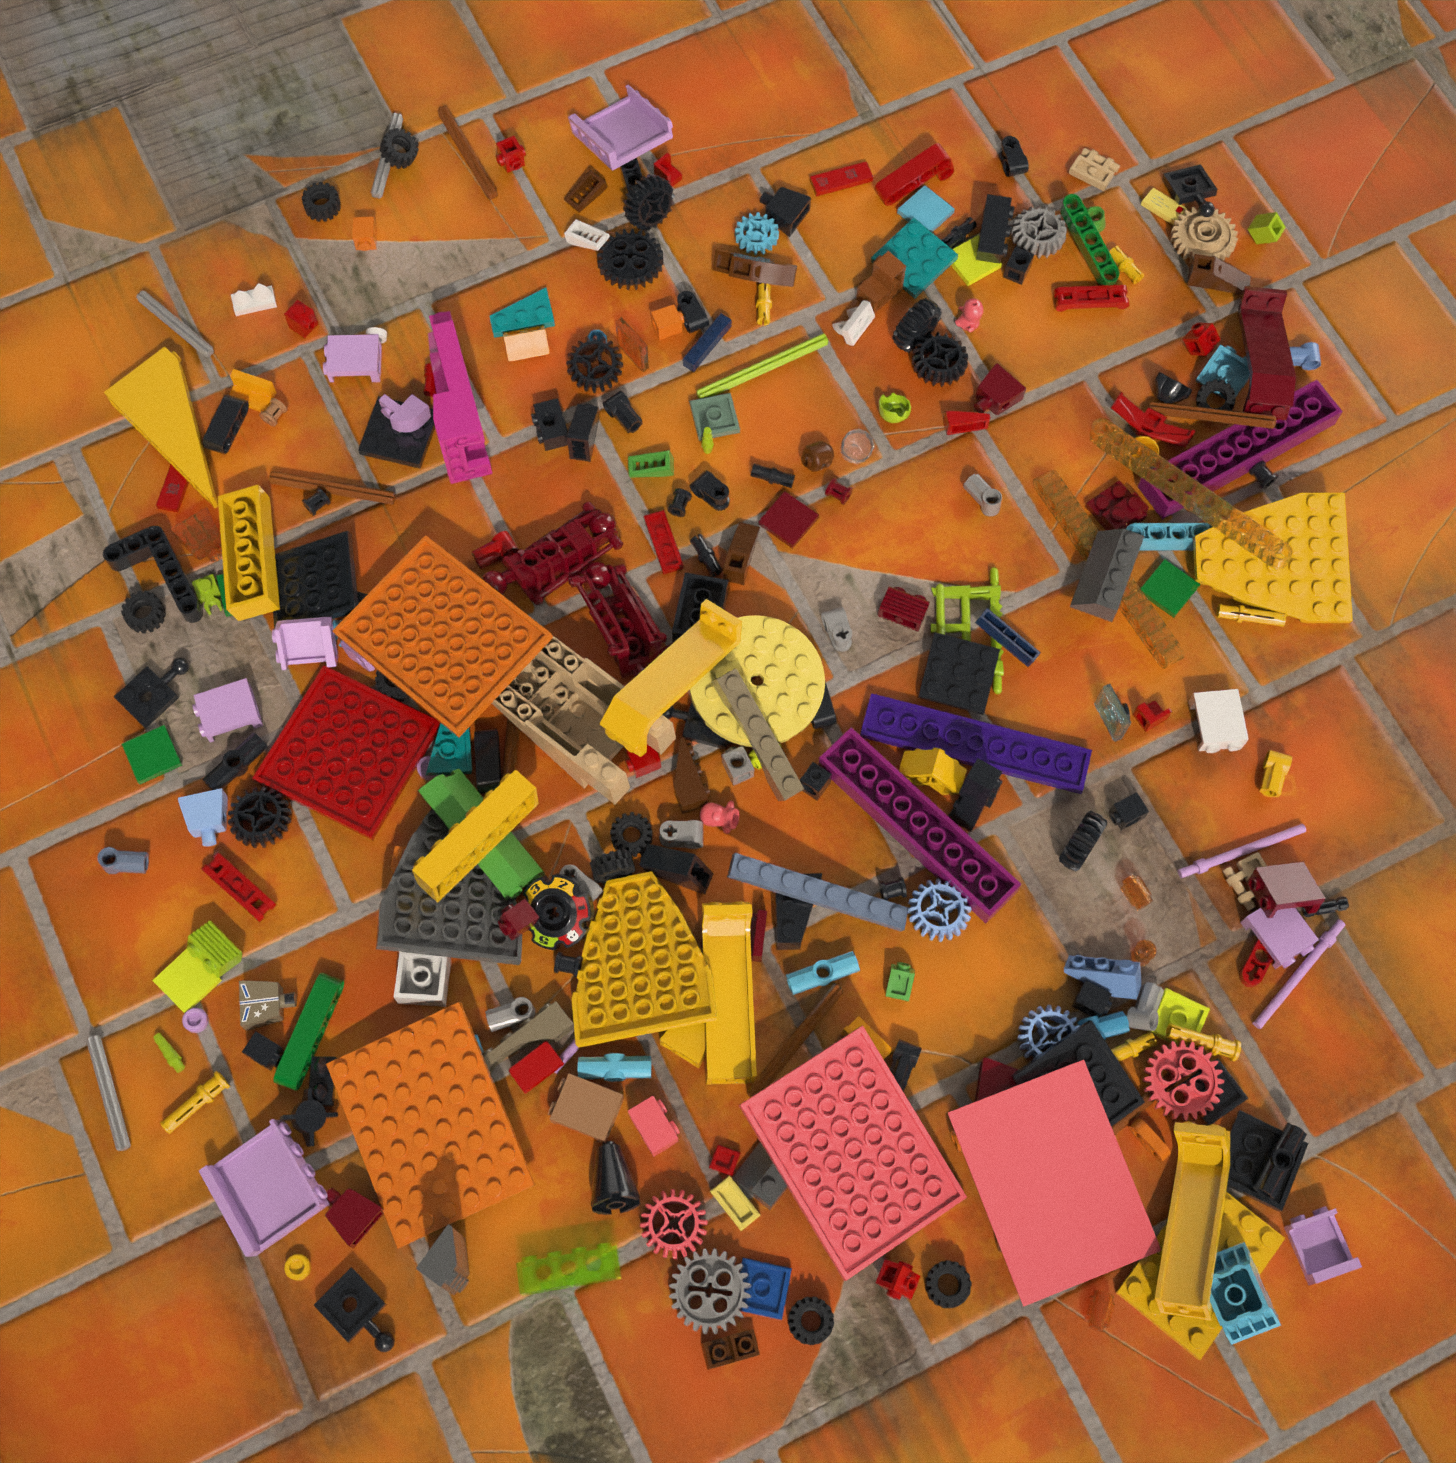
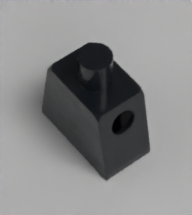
[760,187,811,237]

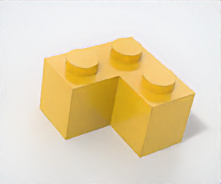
[899,748,967,795]

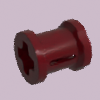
[825,478,853,505]

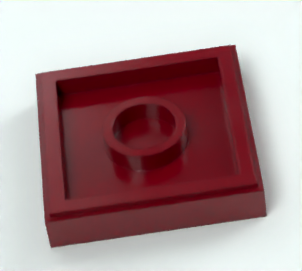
[758,491,819,549]

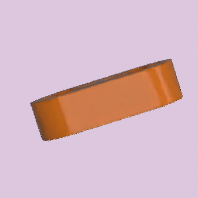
[1129,1118,1171,1162]

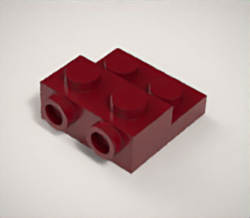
[1085,481,1149,530]

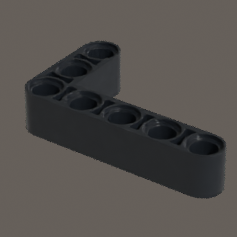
[103,526,203,623]

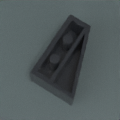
[976,194,1014,264]
[948,758,1003,832]
[775,873,823,950]

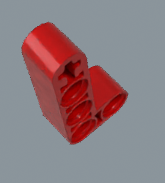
[874,143,954,206]

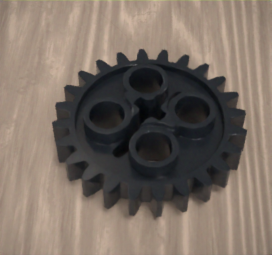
[597,229,664,290]

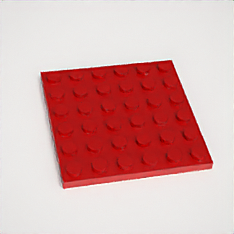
[252,665,440,840]

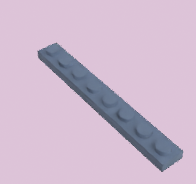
[727,853,908,932]

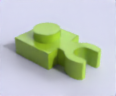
[192,574,223,615]

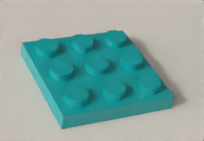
[871,218,958,299]

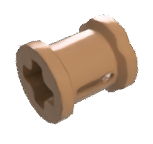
[259,398,288,427]

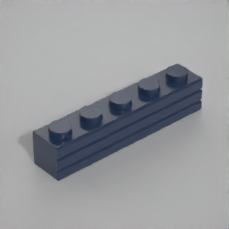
[683,313,732,372]
[975,608,1041,667]

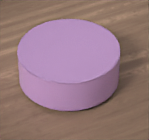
[417,756,438,780]
[182,1008,209,1033]

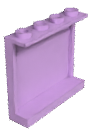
[568,85,673,171]
[199,1119,330,1257]

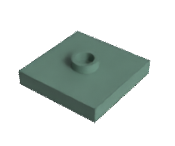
[689,393,740,441]

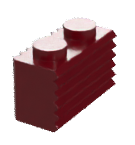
[878,586,930,632]

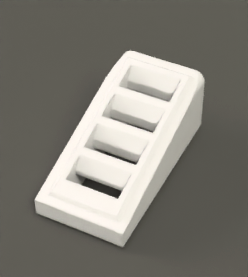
[564,219,610,251]

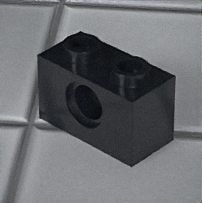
[531,398,568,451]

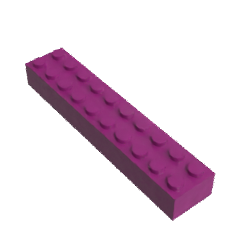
[1138,380,1343,520]
[818,727,1021,923]

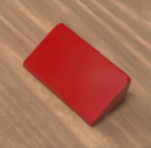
[508,1041,564,1094]

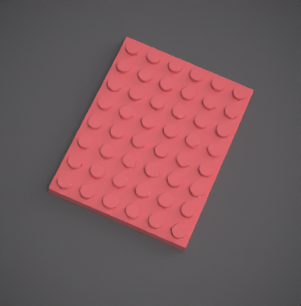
[739,1026,967,1281]

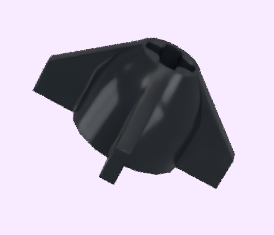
[1155,372,1192,404]
[280,1088,338,1147]

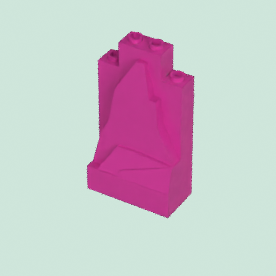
[428,311,492,484]

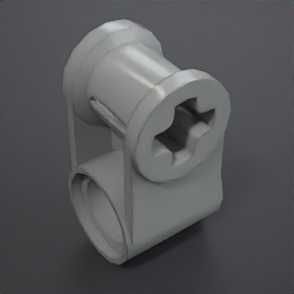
[821,607,852,652]
[659,820,703,849]
[559,864,603,902]

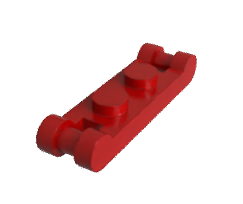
[1054,285,1130,312]
[201,852,277,922]

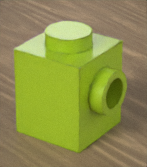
[1248,212,1286,244]

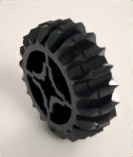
[623,174,675,230]
[893,298,942,353]
[911,332,968,387]
[566,335,624,393]
[227,786,292,848]
[1059,811,1107,872]

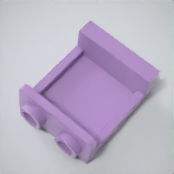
[323,334,382,382]
[272,616,339,670]
[192,678,263,743]
[1241,908,1319,969]
[1284,1206,1362,1285]

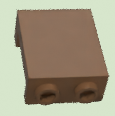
[548,1073,624,1143]

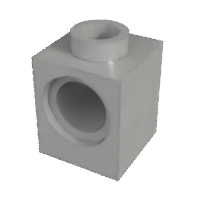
[722,746,754,786]

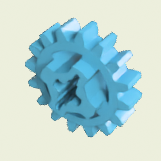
[735,212,779,255]

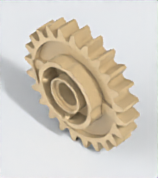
[1171,207,1238,263]

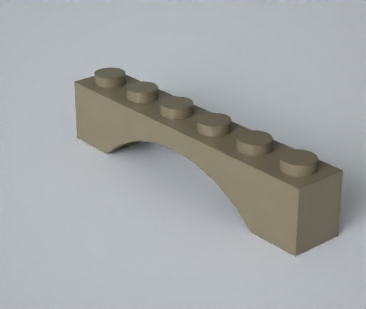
[711,669,804,801]
[482,1001,574,1074]

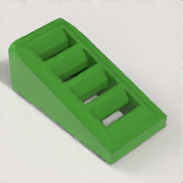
[628,450,674,478]

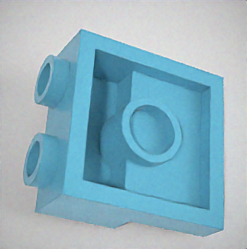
[1196,344,1250,400]

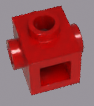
[495,135,526,173]
[1182,322,1221,356]
[875,1259,921,1301]

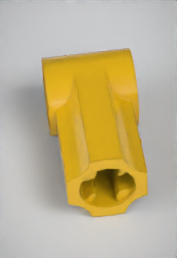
[1259,749,1292,797]

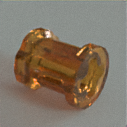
[1130,940,1157,966]

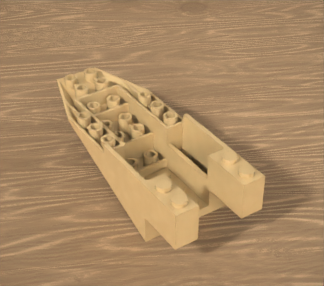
[492,636,676,804]

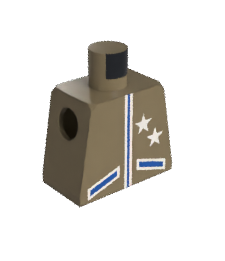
[239,980,297,1031]

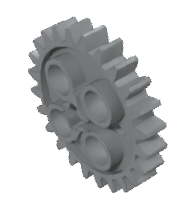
[669,1248,751,1334]

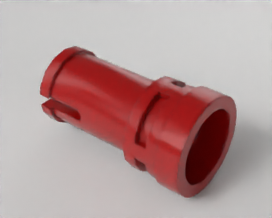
[423,363,437,397]

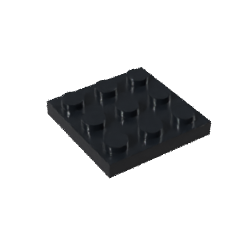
[358,396,435,469]
[918,632,1000,715]
[1227,1110,1309,1212]

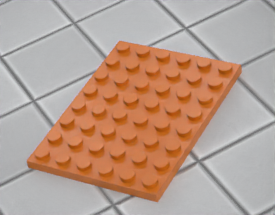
[332,535,553,738]
[326,1002,536,1249]

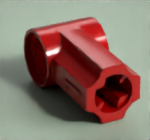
[472,531,519,569]

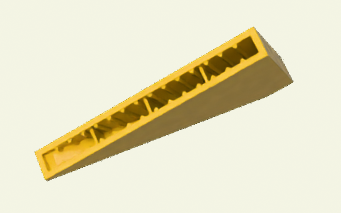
[104,347,218,508]

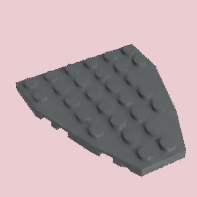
[376,807,522,965]

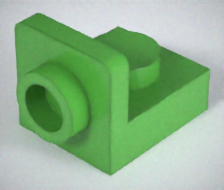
[885,962,915,1001]

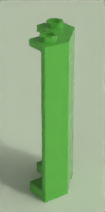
[418,769,546,900]

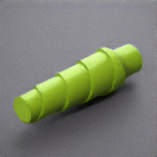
[701,427,714,454]
[153,1033,185,1073]

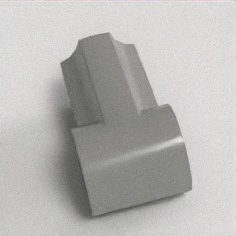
[963,474,1002,516]
[1127,982,1164,1031]
[485,997,535,1032]

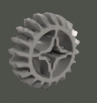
[1011,206,1067,259]

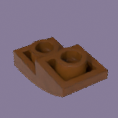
[701,1329,760,1370]

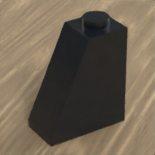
[567,404,600,462]
[639,844,714,894]

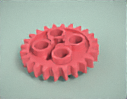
[1142,1040,1224,1122]

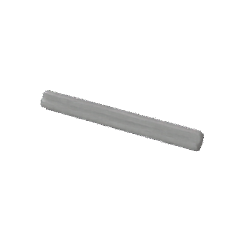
[371,113,403,199]
[136,291,214,358]
[86,1035,131,1151]

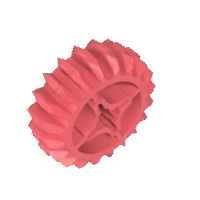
[640,1189,708,1259]

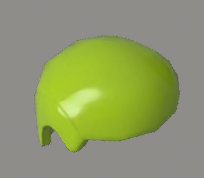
[878,392,911,423]

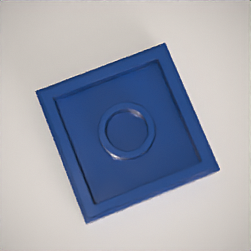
[740,1258,792,1320]

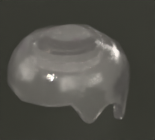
[840,429,874,464]

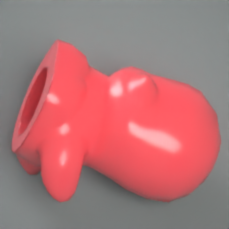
[955,298,983,332]
[700,801,739,834]

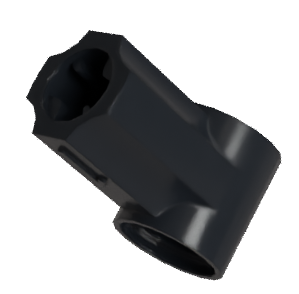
[603,391,643,433]
[889,1039,922,1092]

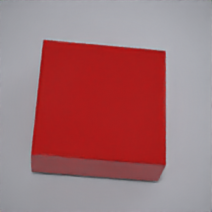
[709,1144,741,1177]

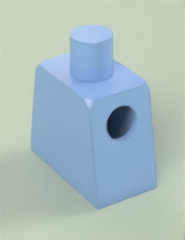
[178,788,228,847]

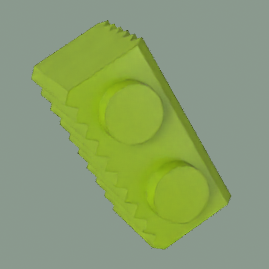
[187,920,242,978]

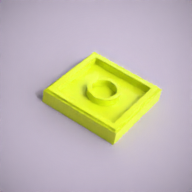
[951,235,1002,286]
[152,949,222,1013]
[1146,988,1210,1047]

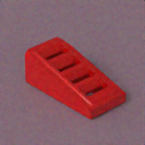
[943,411,991,435]

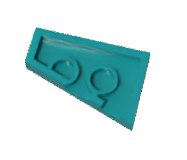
[489,287,555,338]
[425,723,472,776]

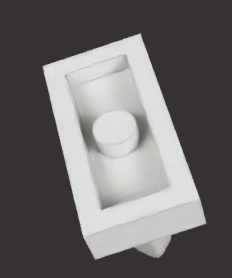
[231,283,277,316]
[832,300,875,346]

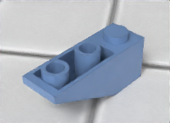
[1064,955,1142,999]

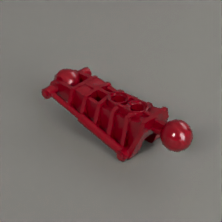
[481,502,624,605]
[568,562,667,678]

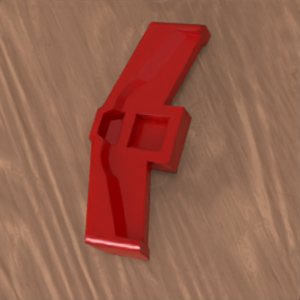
[1110,392,1196,448]

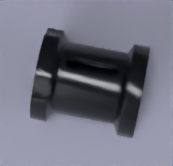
[1249,461,1278,489]
[301,488,331,516]
[667,488,692,517]
[879,877,907,901]
[554,952,582,977]

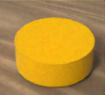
[284,1254,311,1281]

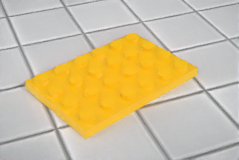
[1115,1192,1285,1360]

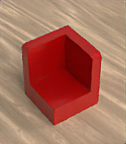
[654,153,682,187]
[1132,701,1172,732]

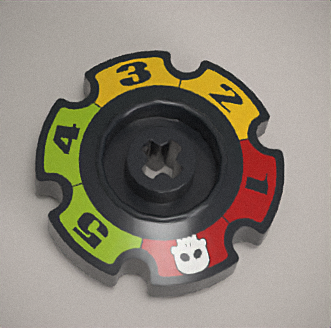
[523,873,594,950]

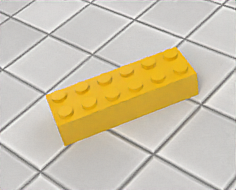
[218,485,280,621]
[412,770,539,903]

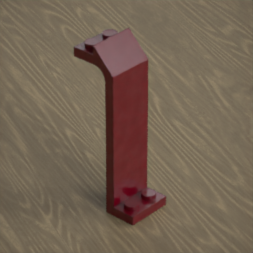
[1238,286,1296,421]

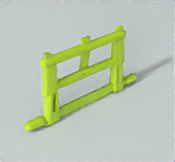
[930,567,1004,694]

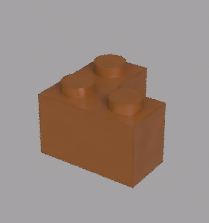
[856,251,906,314]

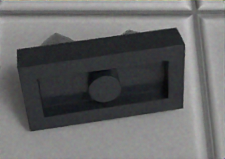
[309,1056,338,1107]

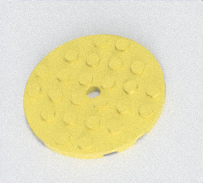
[690,616,825,747]

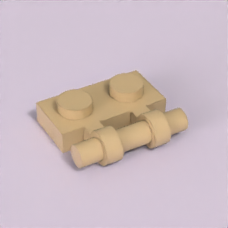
[1069,148,1120,191]
[1223,852,1267,911]

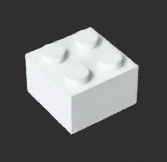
[394,952,451,1007]

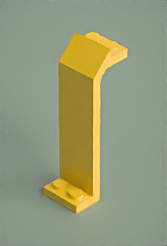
[599,599,742,757]
[702,901,757,1085]
[1155,1121,1230,1321]

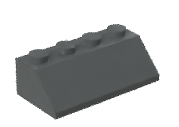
[1070,529,1144,622]
[732,1142,788,1210]
[416,1224,470,1295]

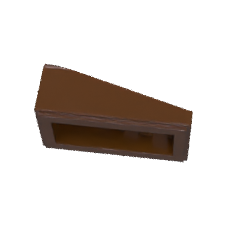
[564,170,608,213]

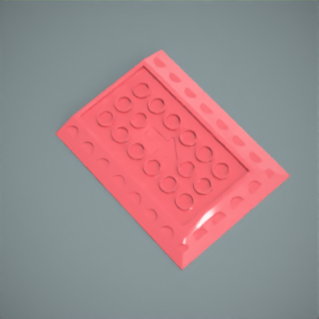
[948,1060,1162,1307]

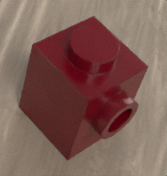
[498,899,539,941]

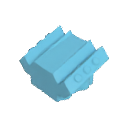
[1210,1242,1281,1345]

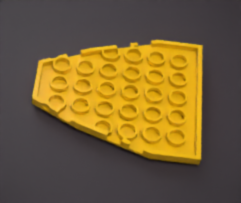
[1193,493,1353,623]
[572,871,718,1048]

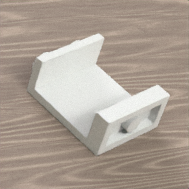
[1188,689,1249,753]

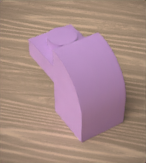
[379,394,431,432]

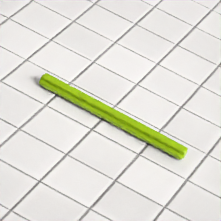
[696,334,828,399]

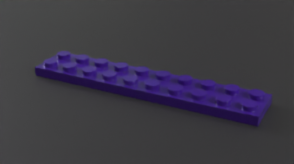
[860,693,1092,794]

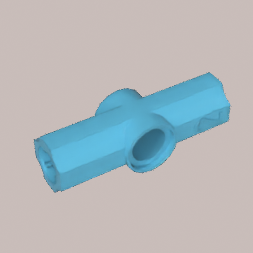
[786,951,860,995]
[578,1053,651,1082]

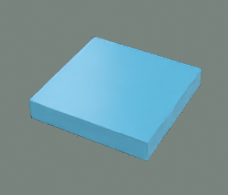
[897,185,955,232]

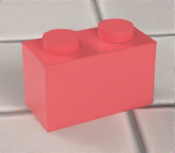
[628,1096,680,1157]

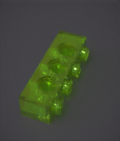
[516,1243,622,1296]

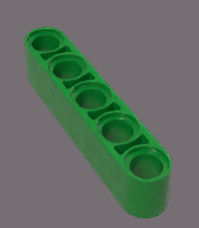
[1060,194,1120,286]
[273,972,345,1091]

